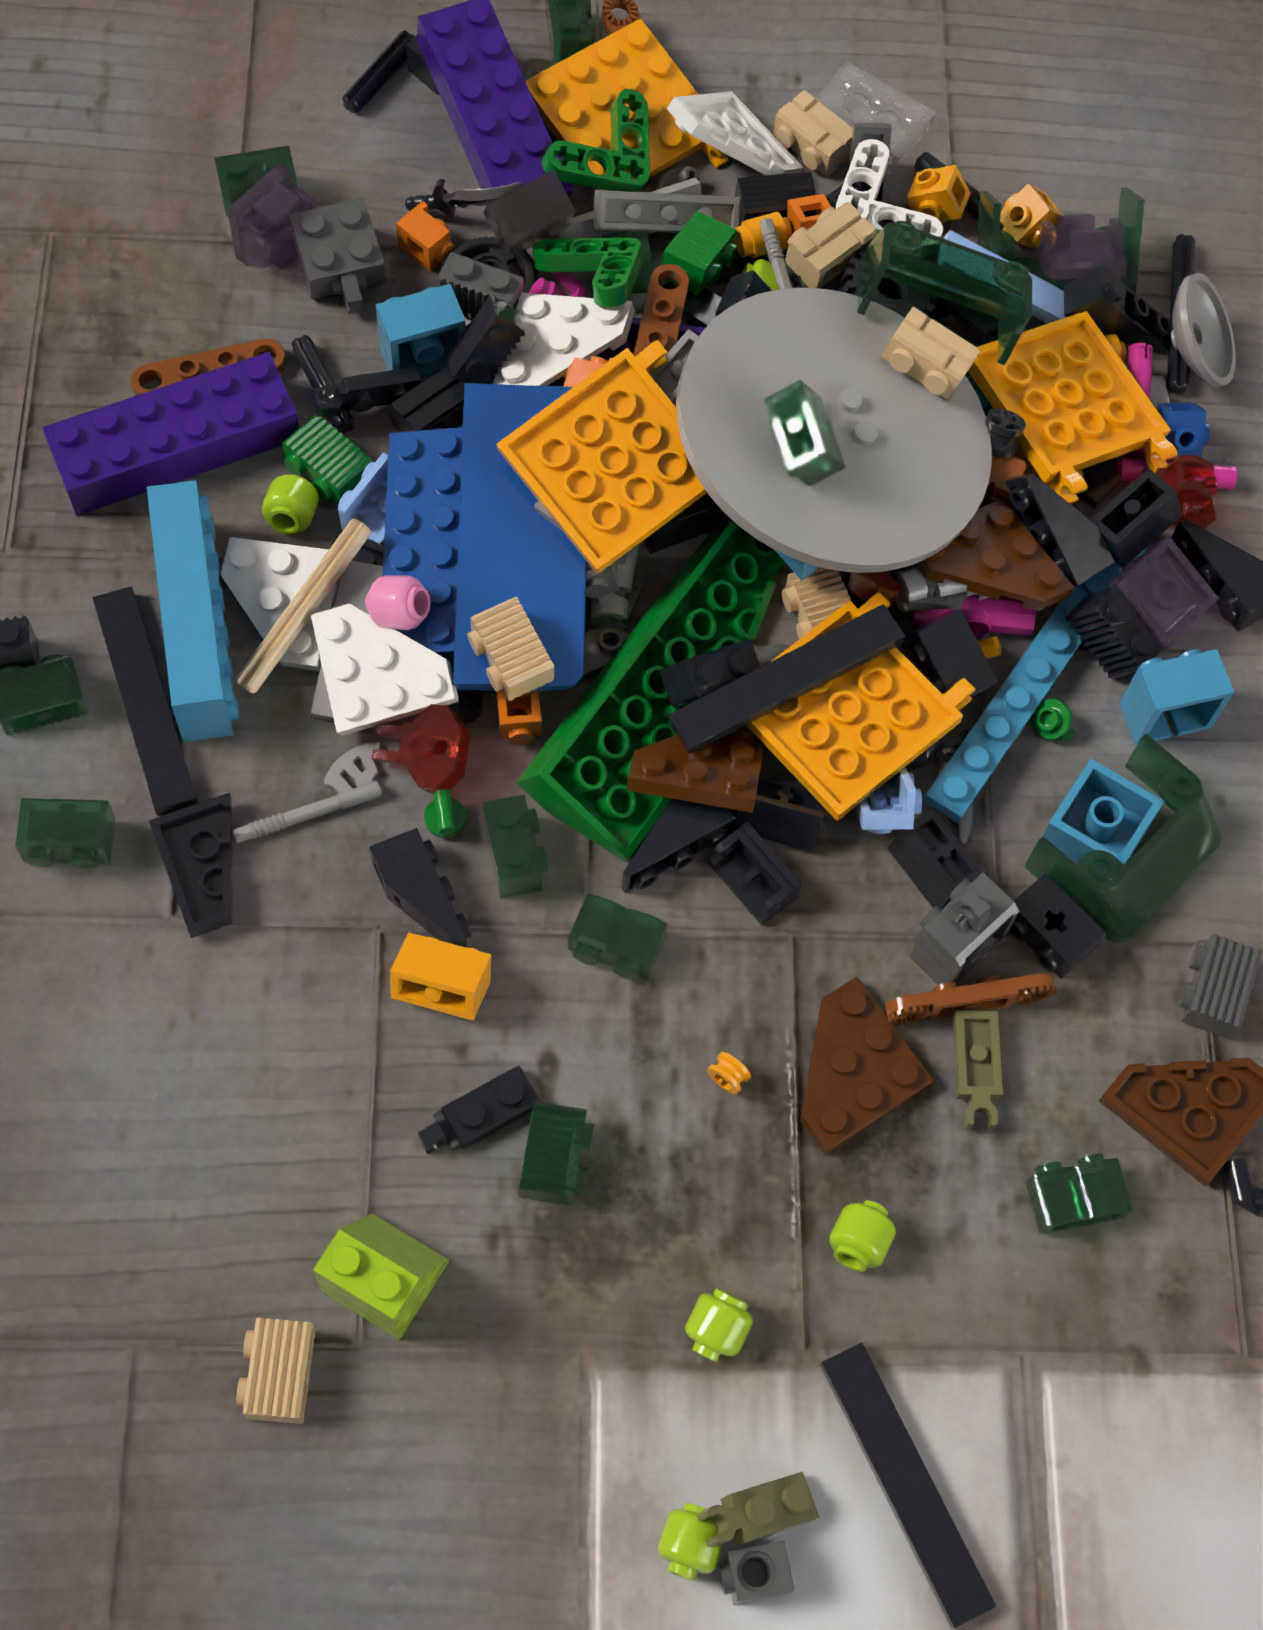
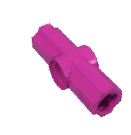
[910,595,1036,638]

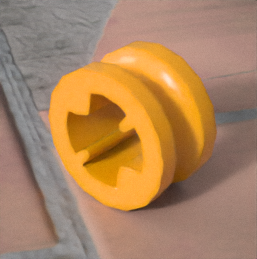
[707,1052,751,1095]

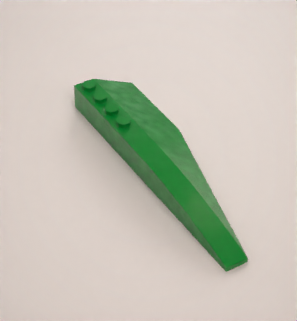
[516,514,785,861]

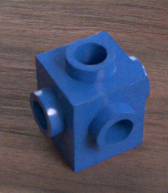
[1157,403,1210,463]

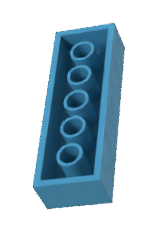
[147,480,239,742]

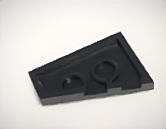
[149,792,233,938]

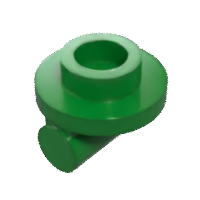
[1033,698,1076,741]
[424,789,466,838]

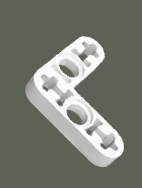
[835,139,943,254]

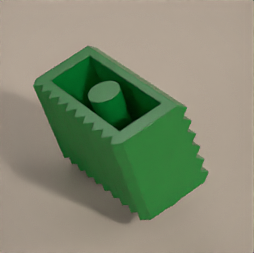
[661,210,738,295]
[283,415,373,504]

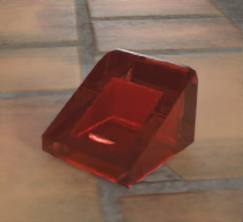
[848,571,900,611]

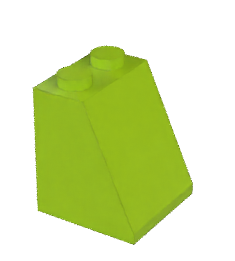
[313,1213,449,1340]

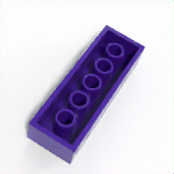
[416,0,573,232]
[42,352,299,516]

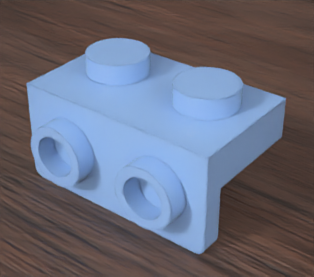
[338,452,388,545]
[854,767,922,834]

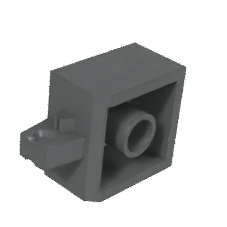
[289,197,385,314]
[909,873,1019,985]

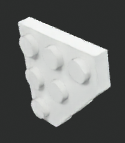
[667,91,803,175]
[493,293,635,386]
[221,537,341,671]
[311,603,459,736]

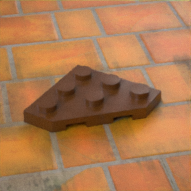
[915,499,1074,611]
[627,725,764,813]
[800,977,934,1156]
[1098,1058,1263,1186]

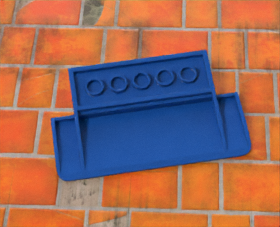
[382,383,586,692]

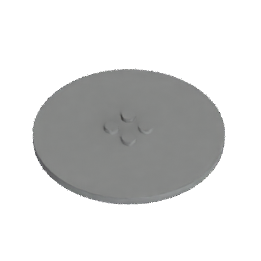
[676,288,992,573]

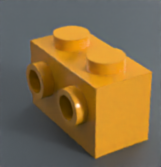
[390,932,491,1021]

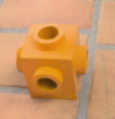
[907,165,971,223]
[996,183,1065,249]

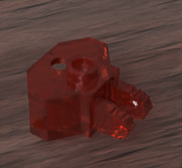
[1125,454,1218,529]
[372,704,471,794]

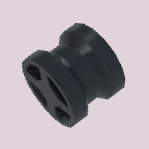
[985,408,1026,458]

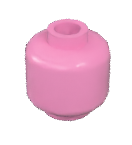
[365,575,430,630]

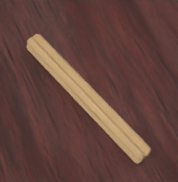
[236,519,371,694]

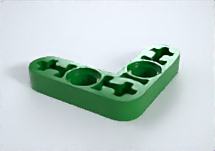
[542,89,650,192]
[532,237,643,307]

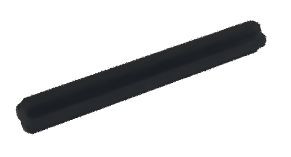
[1166,234,1195,395]

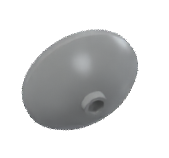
[1171,273,1236,387]

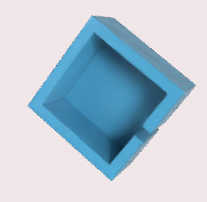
[1119,649,1235,745]

